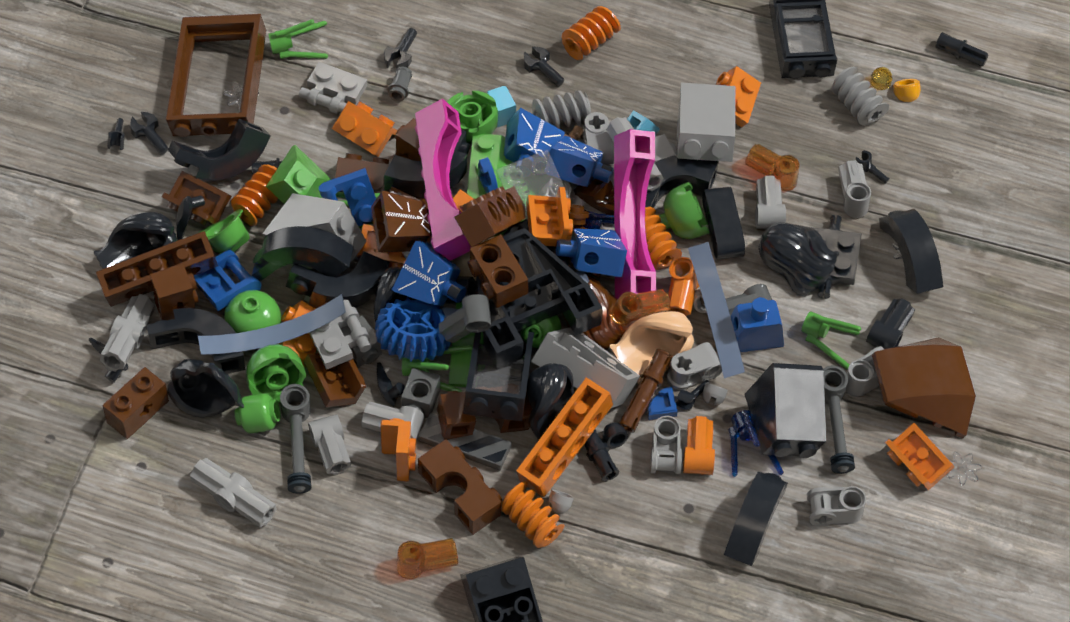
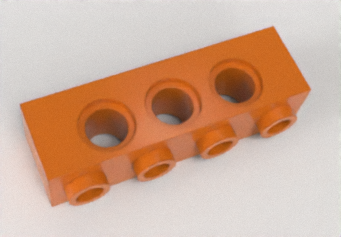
[516,377,613,498]

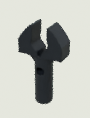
[384,28,417,69]
[524,46,564,86]
[130,112,168,154]

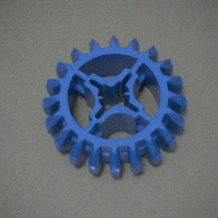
[375,297,451,362]

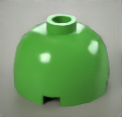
[447,91,498,144]
[660,182,710,239]
[225,290,282,333]
[246,344,306,403]

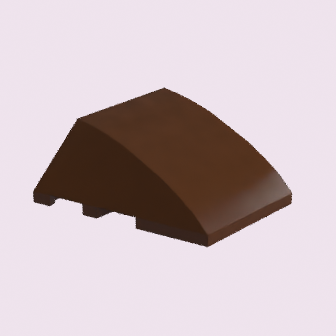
[872,337,976,438]

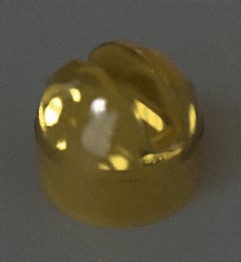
[870,67,893,90]

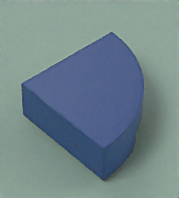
[478,157,498,194]
[648,387,678,420]

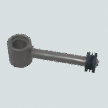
[823,365,855,474]
[280,384,312,494]

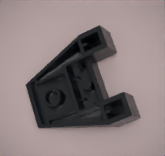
[476,228,603,369]

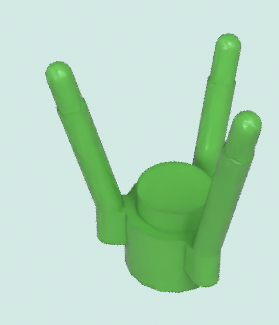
[268,19,328,59]
[801,311,861,370]
[402,345,473,392]

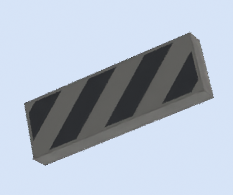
[419,413,512,471]

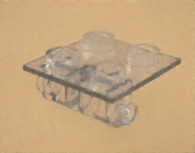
[496,149,569,219]

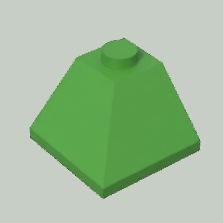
[266,145,332,204]

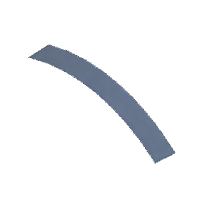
[688,242,745,378]
[198,294,346,355]

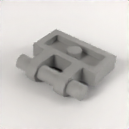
[299,62,367,114]
[309,300,371,370]

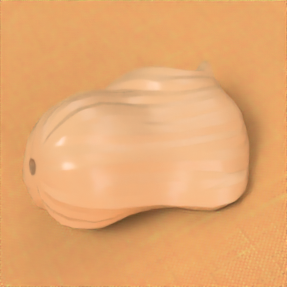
[610,311,694,384]

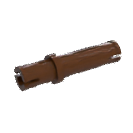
[618,349,673,433]

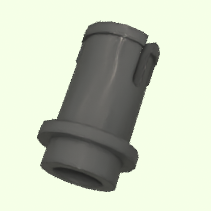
[388,67,412,102]

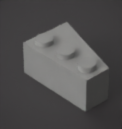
[531,327,640,408]

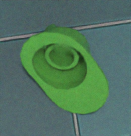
[198,209,250,253]

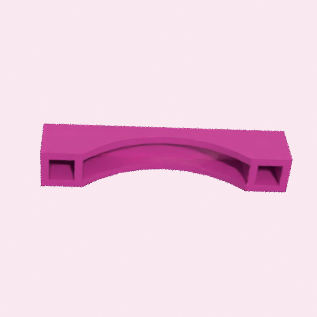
[415,99,478,261]
[614,129,656,304]

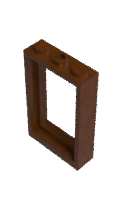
[166,14,267,137]

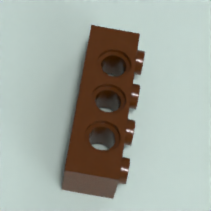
[454,186,527,247]
[96,231,218,307]

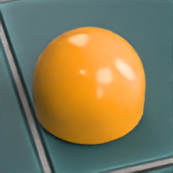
[893,79,921,102]

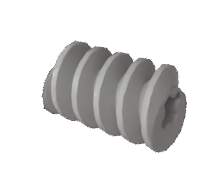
[832,66,889,125]
[532,90,591,128]

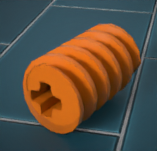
[562,6,621,60]
[231,165,278,226]
[645,207,682,270]
[502,481,565,548]

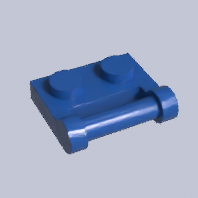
[319,168,376,227]
[194,250,262,311]

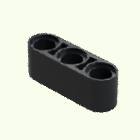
[702,187,745,260]

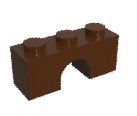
[436,385,532,440]
[418,439,502,535]

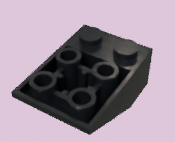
[460,557,543,622]

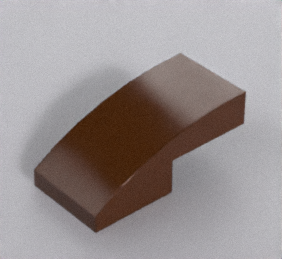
[574,179,614,218]

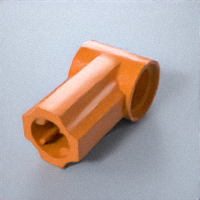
[665,257,699,316]
[683,416,715,475]

